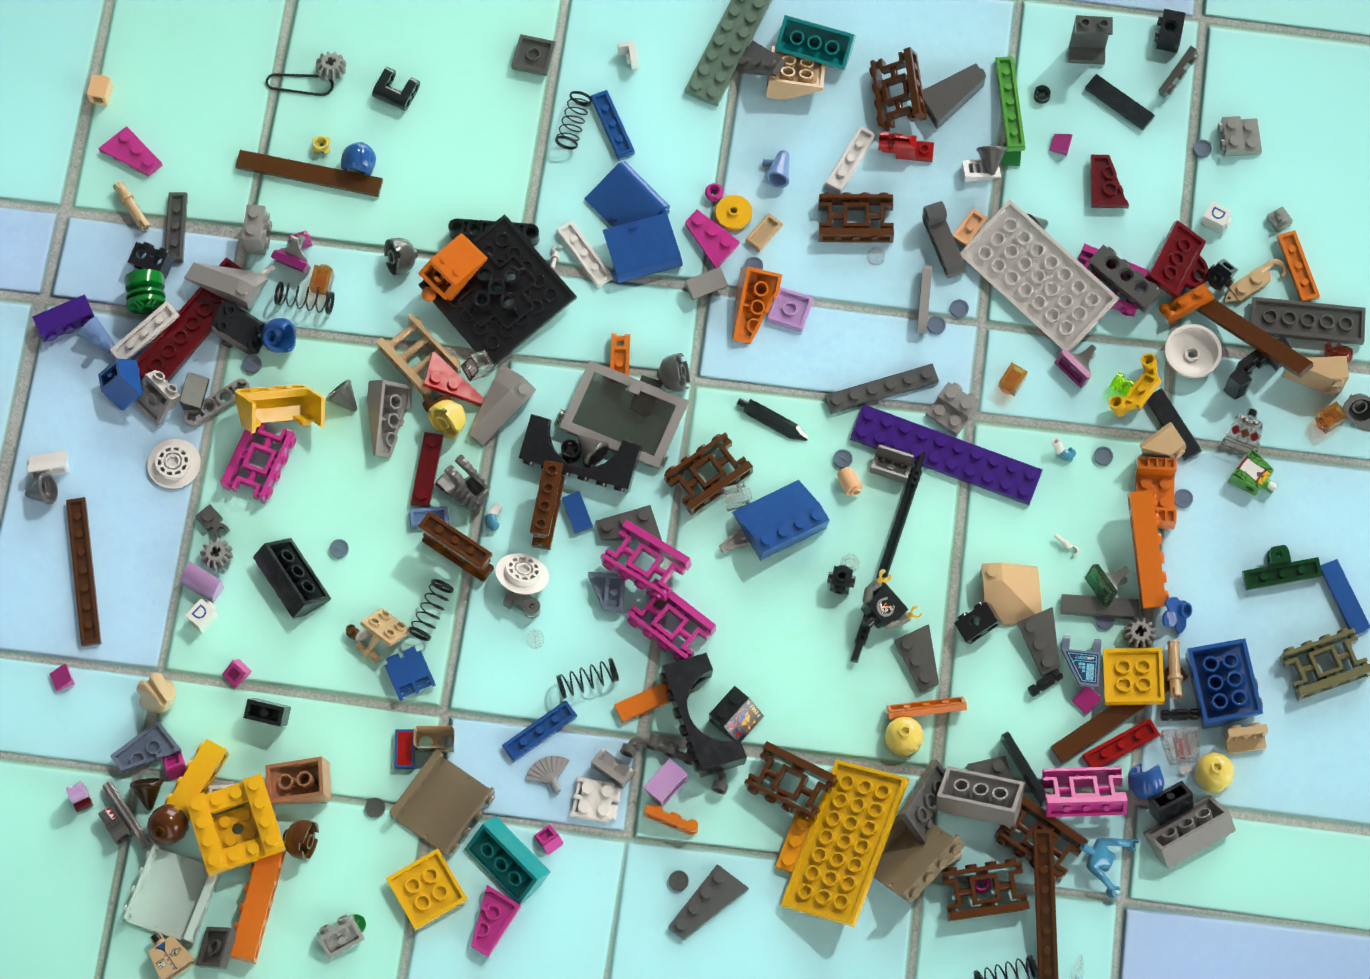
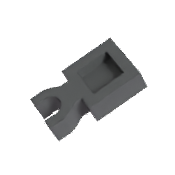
[195,504,230,538]

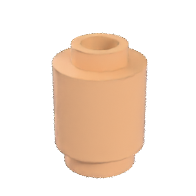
[837,467,863,497]

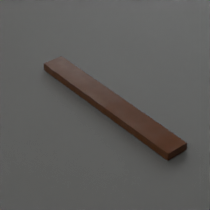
[235,150,383,197]
[1196,299,1313,378]
[66,497,102,647]
[1050,667,1189,763]
[1033,829,1059,979]

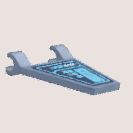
[1061,635,1102,688]

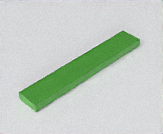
[995,57,1026,152]

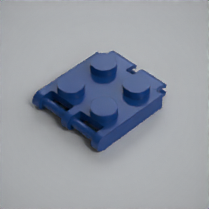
[385,646,436,701]

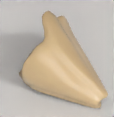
[136,673,176,713]

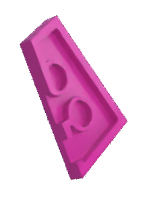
[98,126,163,177]

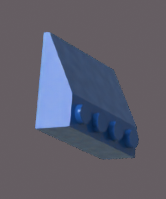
[732,480,830,561]
[1185,638,1263,729]

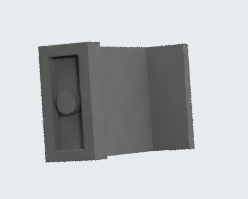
[1068,15,1113,65]

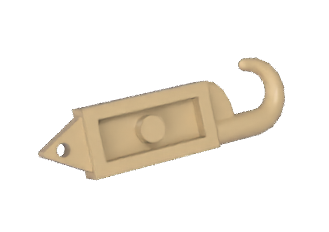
[1224,259,1287,304]

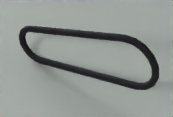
[266,73,334,96]

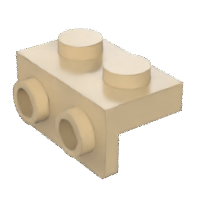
[1224,722,1268,754]

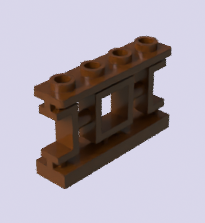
[869,47,927,132]
[818,192,894,243]
[664,432,753,516]
[530,460,565,550]
[417,511,494,582]
[744,741,838,822]
[994,795,1089,883]
[941,858,1030,922]

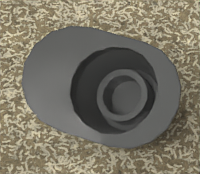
[1343,393,1370,432]

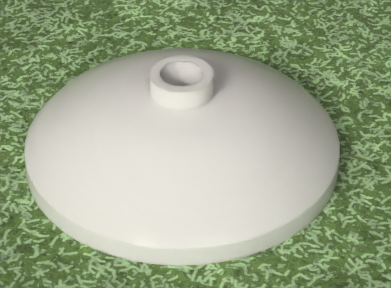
[1165,324,1222,378]

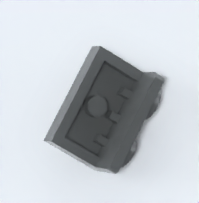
[869,444,914,484]

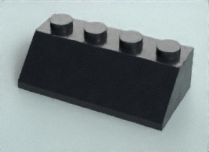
[253,538,331,618]

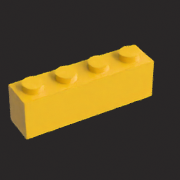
[165,738,229,822]

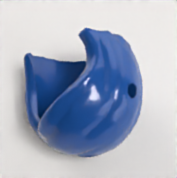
[341,142,376,176]
[261,318,296,353]
[1128,764,1165,800]

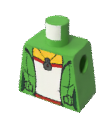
[1228,449,1278,495]

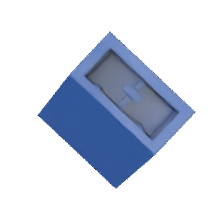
[98,358,143,410]

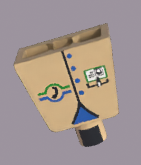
[148,932,196,979]

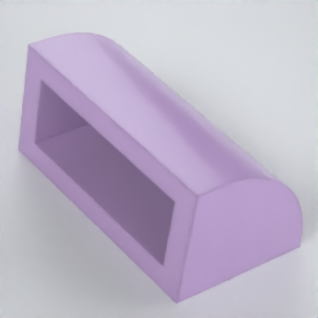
[181,561,224,603]
[643,758,689,808]

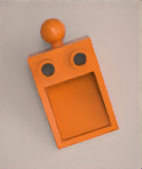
[418,233,488,302]

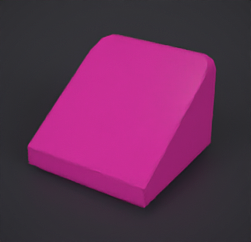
[1049,134,1073,156]
[222,659,252,688]
[50,664,75,691]
[1072,687,1101,715]
[162,752,187,780]
[534,824,563,855]

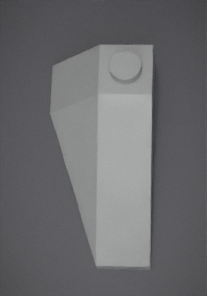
[184,262,268,311]
[468,367,537,447]
[367,380,413,458]

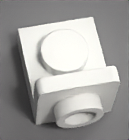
[617,41,639,70]

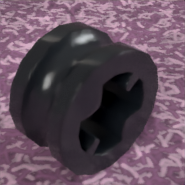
[1034,85,1051,104]

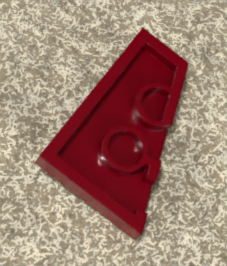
[1090,154,1129,209]

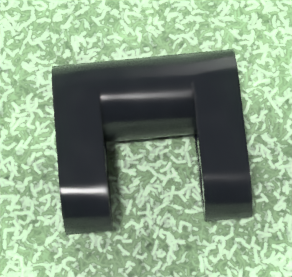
[372,67,420,111]

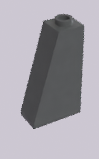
[923,63,986,129]

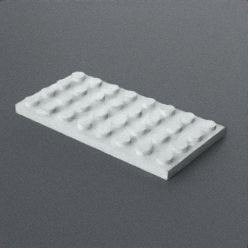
[960,199,1120,353]

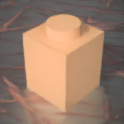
[87,75,113,106]

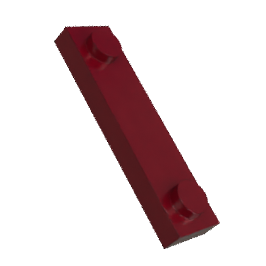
[411,432,444,508]

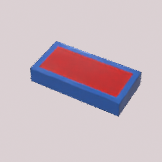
[394,729,415,769]

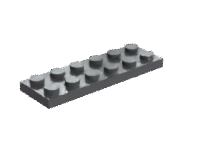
[1250,297,1366,345]

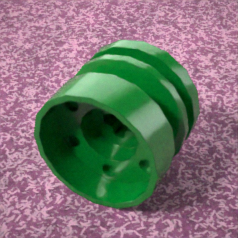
[124,269,166,314]

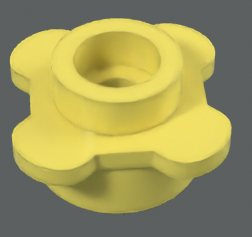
[312,136,331,154]

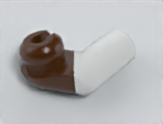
[345,624,373,641]

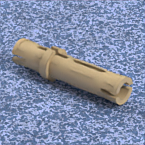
[113,181,151,232]
[1167,640,1183,699]

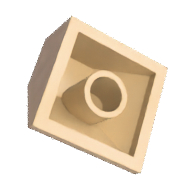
[1140,422,1186,458]

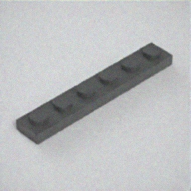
[825,363,939,414]

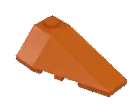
[732,266,782,344]

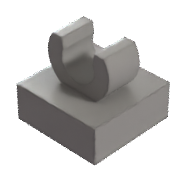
[1266,206,1293,232]

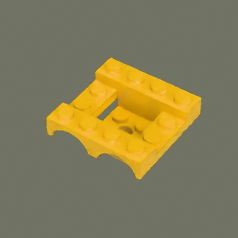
[185,773,286,876]

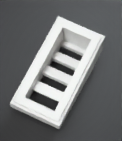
[961,160,1001,183]

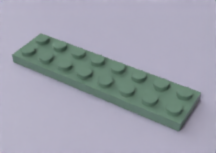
[684,0,773,107]

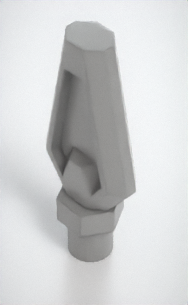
[719,530,749,553]

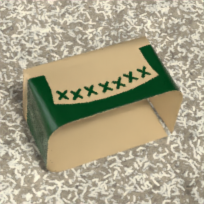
[414,726,455,752]

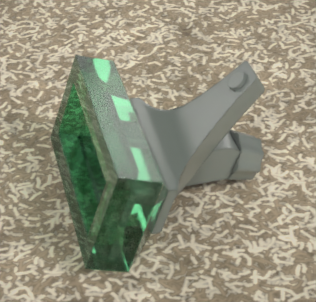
[1084,564,1130,606]

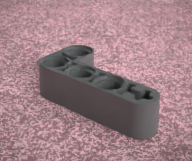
[922,201,966,278]

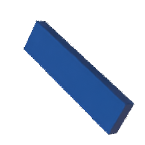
[590,90,635,160]
[1320,559,1370,635]
[502,700,578,762]

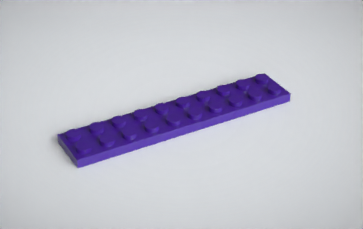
[850,404,1043,505]

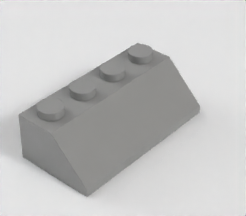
[937,766,1025,827]
[1143,795,1236,869]

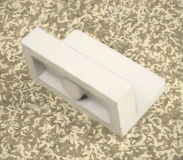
[27,450,70,479]

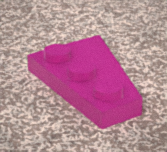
[685,209,740,269]
[471,885,521,958]

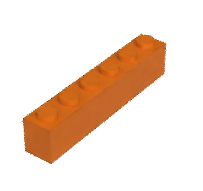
[1127,490,1169,609]
[230,851,286,964]

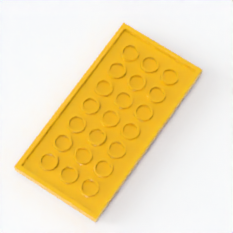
[780,759,909,928]

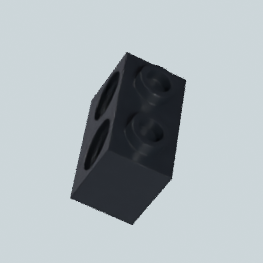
[127,242,175,279]

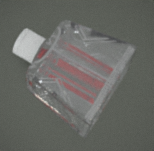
[1160,726,1200,774]

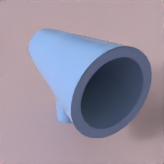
[762,150,789,188]
[78,316,115,353]

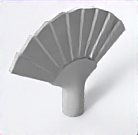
[525,756,570,794]

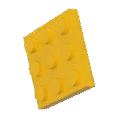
[1103,648,1165,705]
[386,848,468,931]

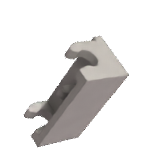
[684,267,728,300]
[591,748,636,789]

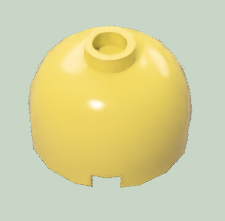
[428,400,466,439]
[884,717,924,757]
[1194,752,1234,793]

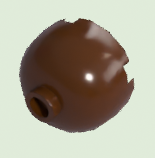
[147,804,189,845]
[283,820,319,861]

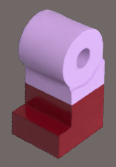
[66,781,94,813]

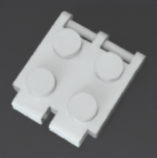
[569,777,621,823]

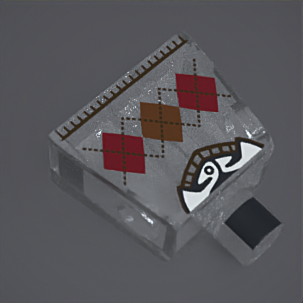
[1221,408,1263,454]

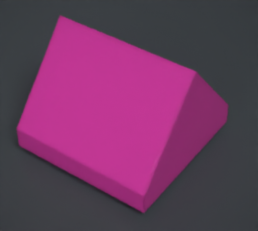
[289,230,312,249]

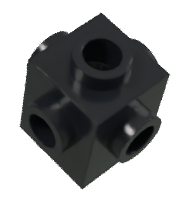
[1205,259,1238,291]
[827,565,856,595]

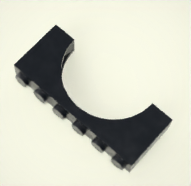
[518,414,643,492]
[659,653,747,778]

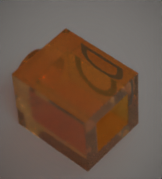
[309,264,335,295]
[998,362,1028,396]
[1315,401,1348,434]

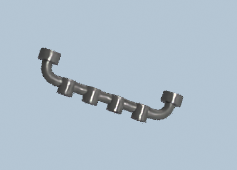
[620,734,729,795]

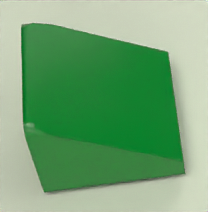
[1002,143,1021,166]

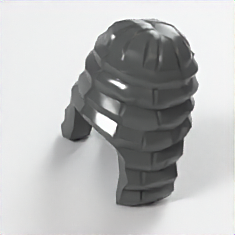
[435,455,490,509]

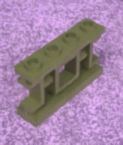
[1279,628,1370,701]

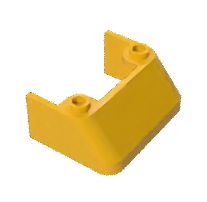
[235,384,325,433]

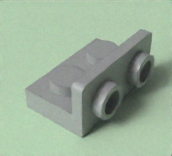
[317,914,365,958]

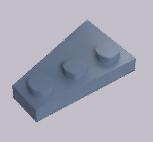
[110,720,182,773]

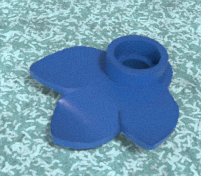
[1162,597,1192,634]

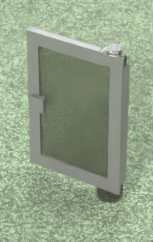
[554,360,689,469]

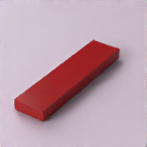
[1082,718,1160,767]

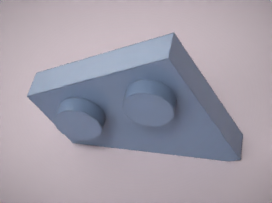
[588,572,625,613]

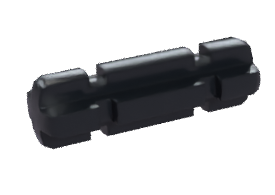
[1027,669,1064,697]
[1160,709,1199,721]

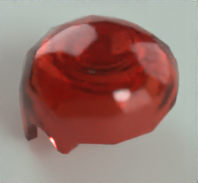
[1324,342,1354,363]

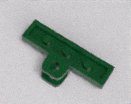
[1242,545,1323,591]

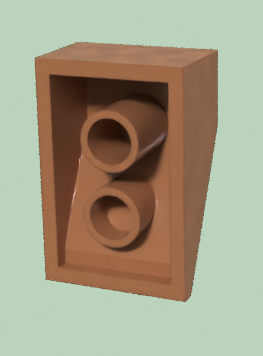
[265,756,332,804]

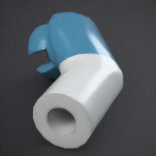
[1052,438,1076,460]
[485,503,503,531]

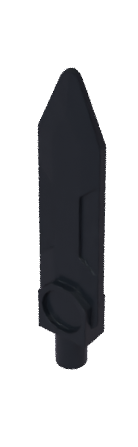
[737,398,808,441]

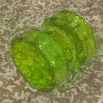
[1109,372,1135,397]

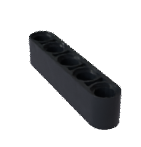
[448,218,540,246]

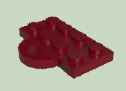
[1146,220,1209,299]

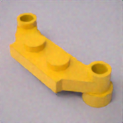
[1108,353,1161,417]

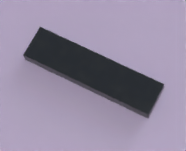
[1085,74,1155,131]
[1147,388,1202,461]
[1000,731,1047,806]

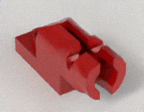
[878,132,934,162]

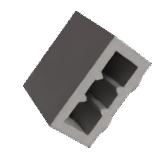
[242,204,272,255]

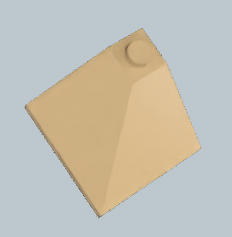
[766,46,825,100]
[980,562,1042,625]

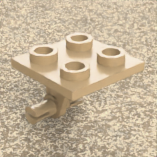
[355,608,410,663]

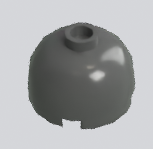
[384,238,418,275]
[657,353,690,391]

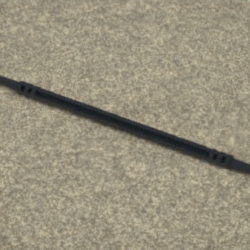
[850,452,926,663]

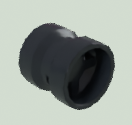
[561,439,580,463]

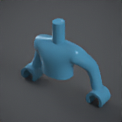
[1080,838,1139,898]

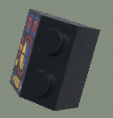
[709,685,764,742]

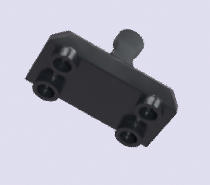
[210,301,265,355]

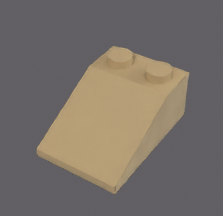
[1283,356,1349,394]

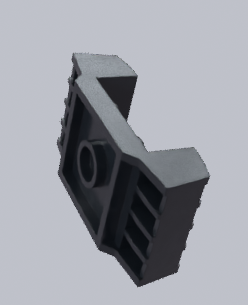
[1223,336,1292,400]

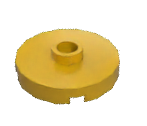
[715,195,752,231]

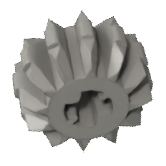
[315,51,346,82]
[200,537,234,571]
[1123,617,1156,648]

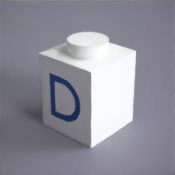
[1201,202,1232,234]
[185,598,218,633]

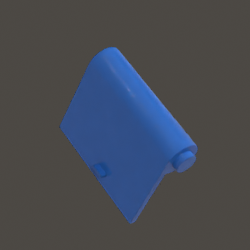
[584,161,670,227]
[603,213,683,284]

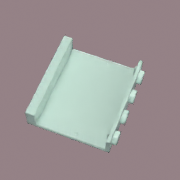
[122,843,223,945]

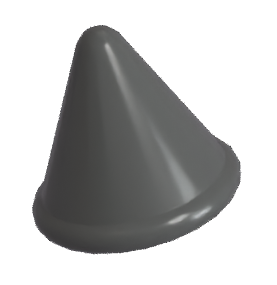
[976,146,1007,175]
[326,379,357,412]
[578,435,609,467]
[25,473,58,505]

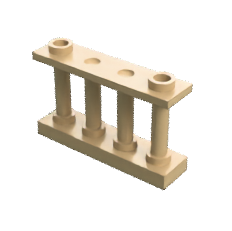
[376,313,461,398]

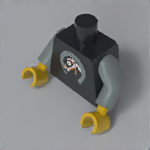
[861,569,922,630]

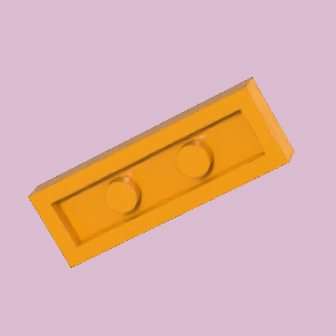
[775,813,812,874]

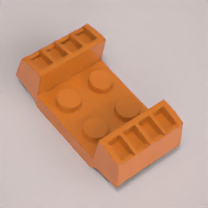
[1135,456,1177,529]

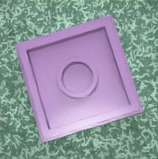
[766,287,814,332]

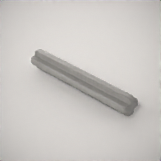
[102,781,152,849]

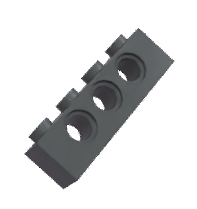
[1087,245,1161,314]

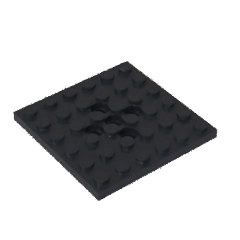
[418,214,577,370]

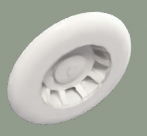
[147,439,201,489]
[496,553,549,595]

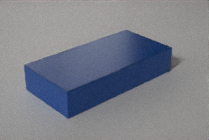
[562,491,593,534]

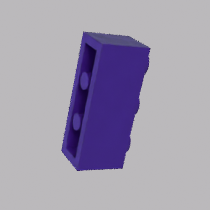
[32,294,95,342]

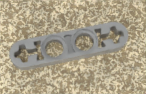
[917,265,932,334]
[184,379,250,427]

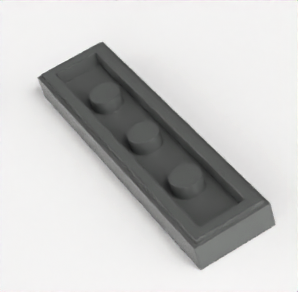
[165,192,188,263]
[1061,594,1139,619]

